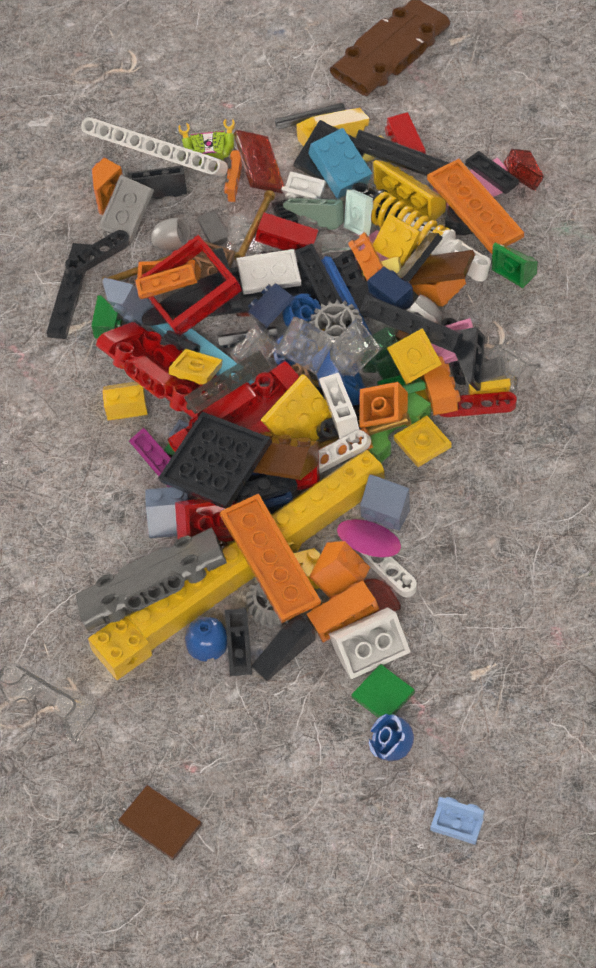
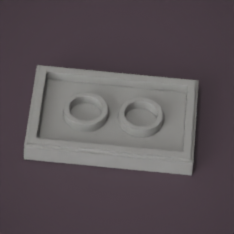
[98,175,154,242]

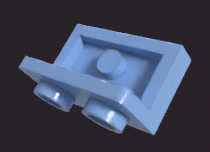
[430,797,484,845]

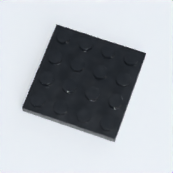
[158,412,272,509]

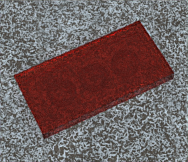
[234,130,284,194]

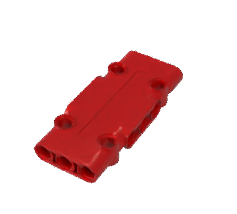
[96,322,231,418]
[168,361,300,452]

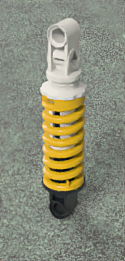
[352,183,491,281]

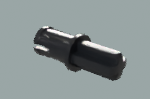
[164,330,200,353]

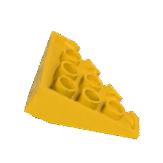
[296,107,370,147]

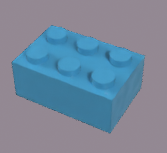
[308,128,372,199]

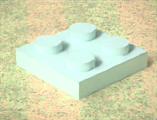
[344,190,373,236]

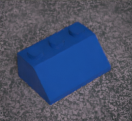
[311,344,365,406]

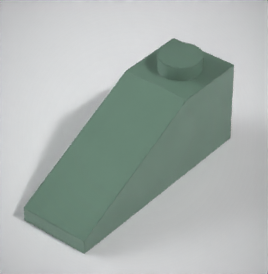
[283,198,344,230]

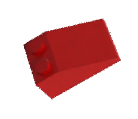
[175,499,236,542]

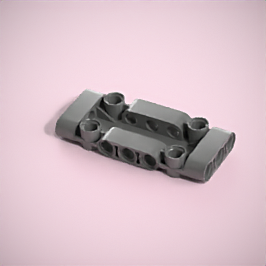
[76,527,227,631]

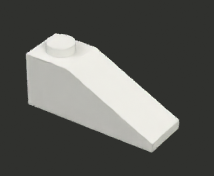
[319,373,359,439]

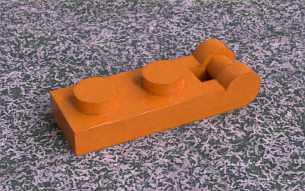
[224,150,242,202]
[348,232,383,280]

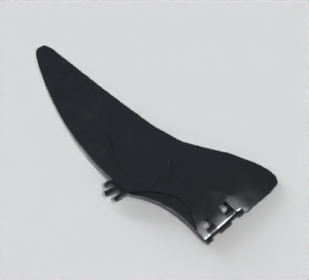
[141,250,374,326]

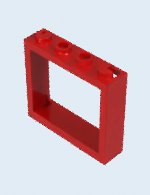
[139,235,242,336]

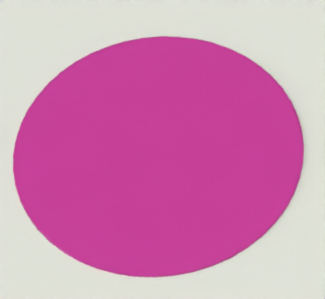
[337,519,401,557]

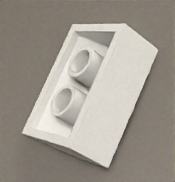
[329,607,410,679]

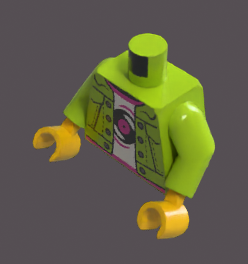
[178,119,236,170]

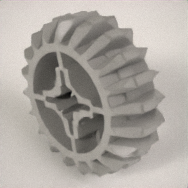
[309,300,363,351]
[246,579,301,628]

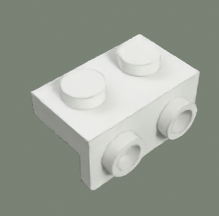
[281,171,327,199]

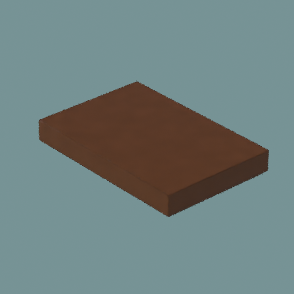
[409,250,475,285]
[118,785,202,861]

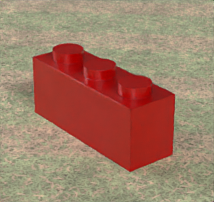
[385,112,426,169]
[255,212,318,252]

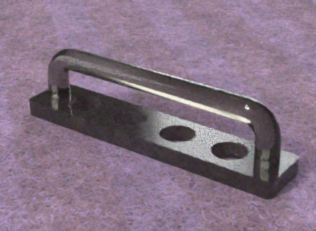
[184,351,270,414]

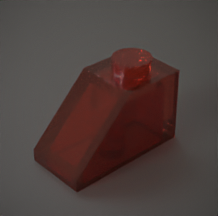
[503,149,544,190]

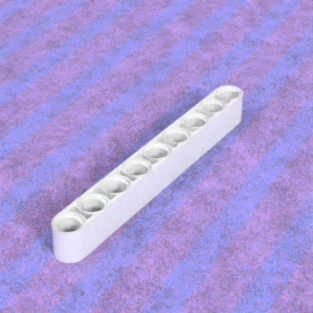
[81,117,228,177]

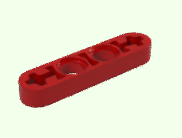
[439,392,517,418]

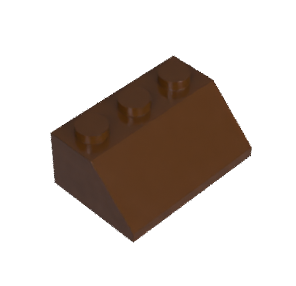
[253,432,319,480]

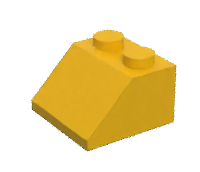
[102,381,148,421]

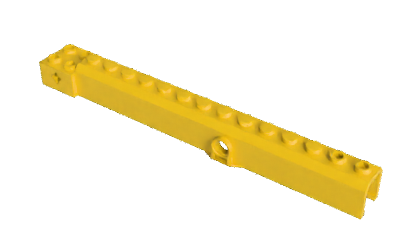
[88,450,385,680]

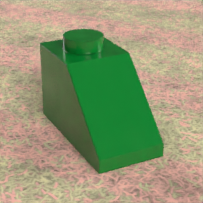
[91,295,122,338]

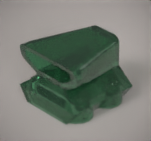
[358,327,400,380]

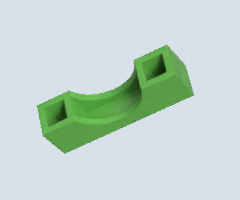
[368,392,431,463]

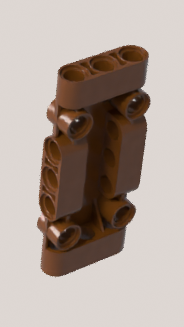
[330,0,450,97]

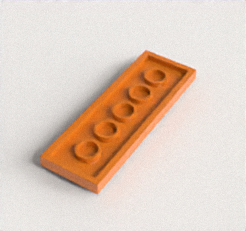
[427,159,524,254]
[220,494,321,623]

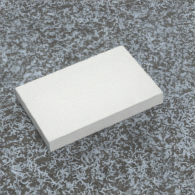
[236,249,301,295]

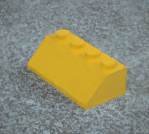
[373,160,446,221]

